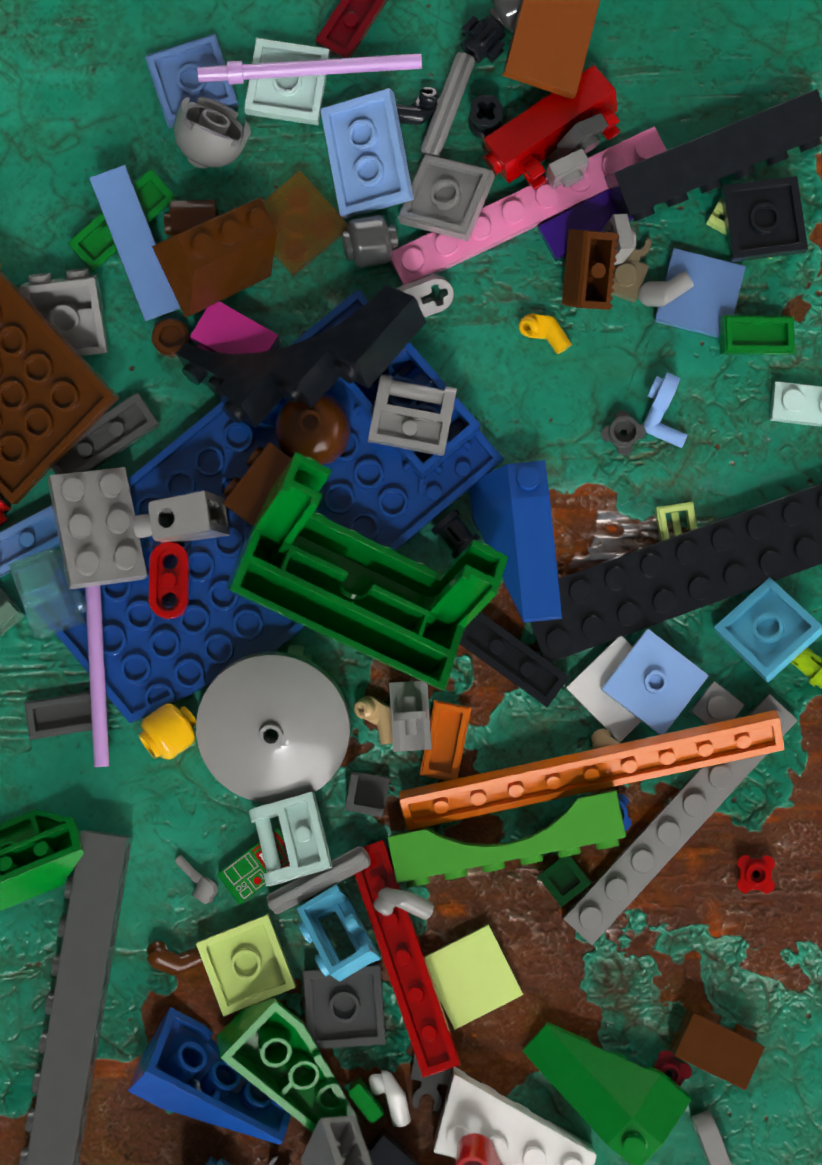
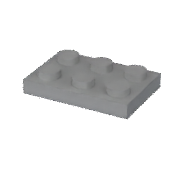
[48,467,147,590]

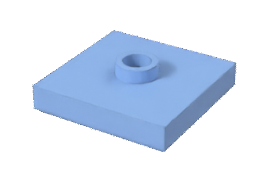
[601,629,709,735]

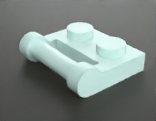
[249,792,333,886]

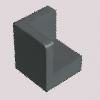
[345,771,390,817]

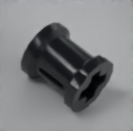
[468,95,503,139]
[431,509,481,560]

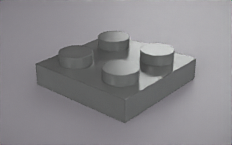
[303,963,386,1049]

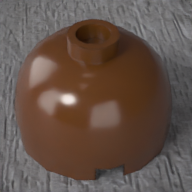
[275,393,351,465]

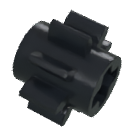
[460,16,506,63]

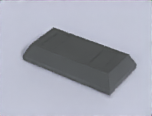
[24,692,92,740]

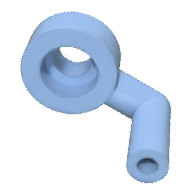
[643,372,688,448]

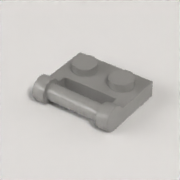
[368,374,457,456]

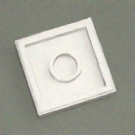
[566,636,641,742]

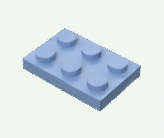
[320,88,414,219]

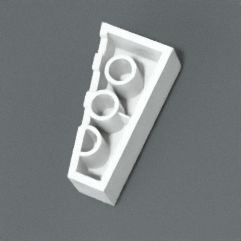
[433,1067,597,1165]

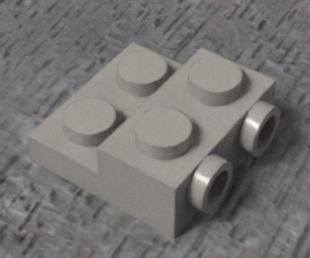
[19,268,109,356]

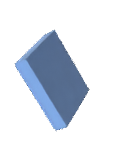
[145,34,239,129]
[654,248,746,338]

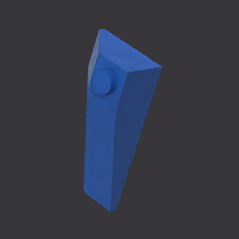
[469,460,562,623]
[128,1007,291,1145]

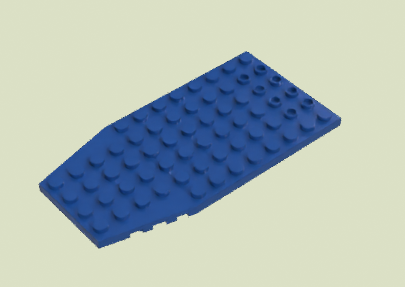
[33,289,504,723]

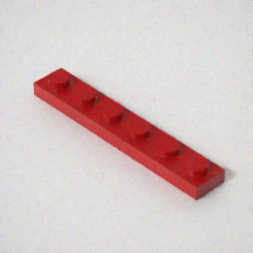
[354,840,461,1078]

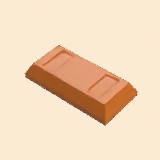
[420,700,472,781]

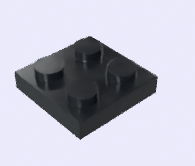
[720,176,808,262]

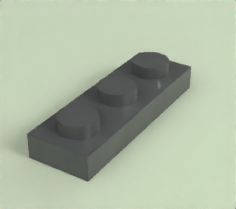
[52,392,160,475]

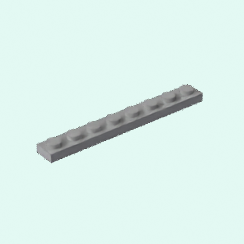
[562,694,798,945]

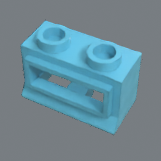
[296,885,381,982]

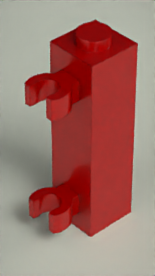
[484,65,620,190]

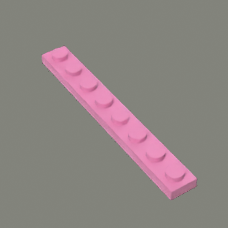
[390,126,667,286]

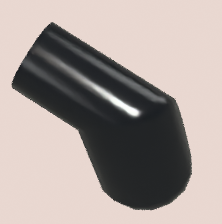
[396,87,439,125]

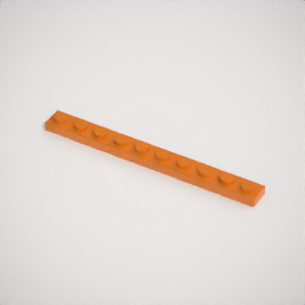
[399,710,785,831]

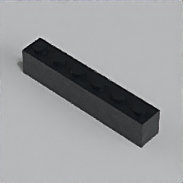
[604,89,822,222]

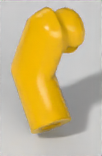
[518,314,572,355]

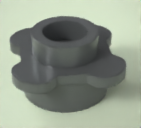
[601,411,646,456]

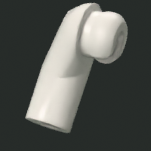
[369,1070,411,1127]

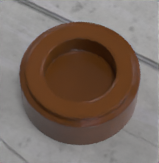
[152,318,190,358]

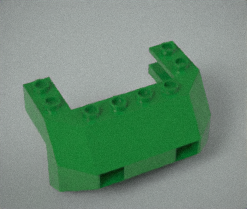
[226,452,508,691]

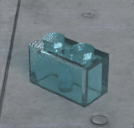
[9,548,87,638]

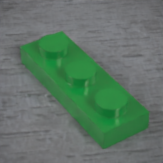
[67,169,176,273]

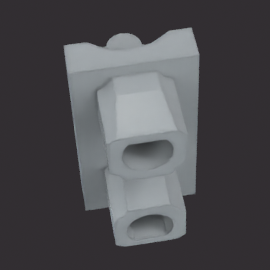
[389,681,432,752]

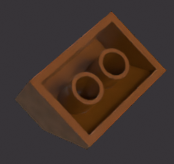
[152,197,277,318]

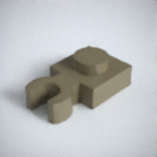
[611,238,652,303]

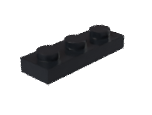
[459,612,570,708]

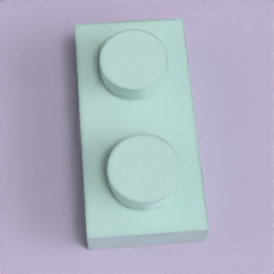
[769,381,822,427]

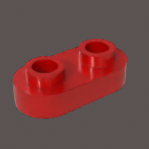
[149,542,190,619]

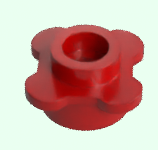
[736,855,775,894]

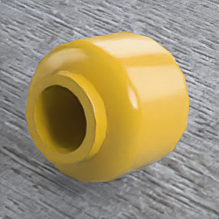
[138,703,196,760]

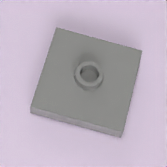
[398,154,495,241]

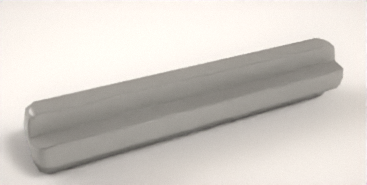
[421,52,475,157]
[267,846,371,914]

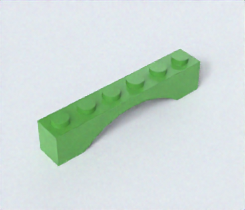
[388,789,626,888]

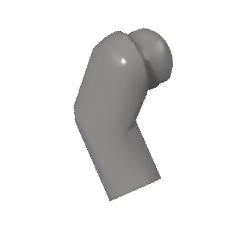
[638,271,694,307]
[373,887,434,920]

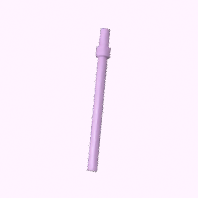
[197,53,422,85]
[85,586,109,767]

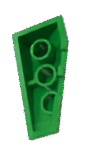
[216,998,359,1132]
[522,1022,692,1165]

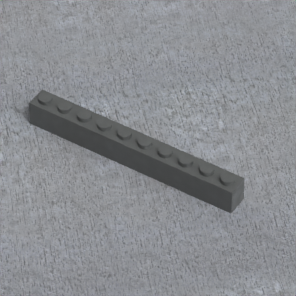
[19,829,133,1165]

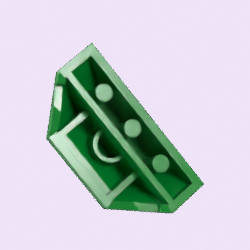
[0,809,84,911]

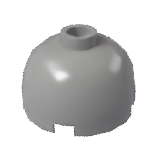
[173,96,251,168]

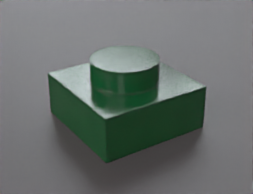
[537,856,592,907]

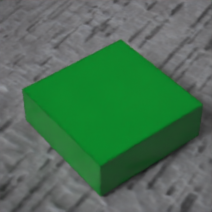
[348,1076,384,1123]

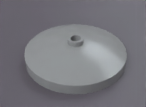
[196,651,350,804]

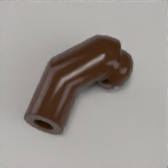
[147,941,204,976]

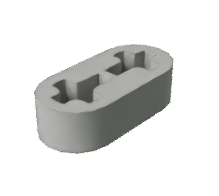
[396,275,454,318]
[691,1110,731,1165]

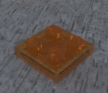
[263,171,348,277]

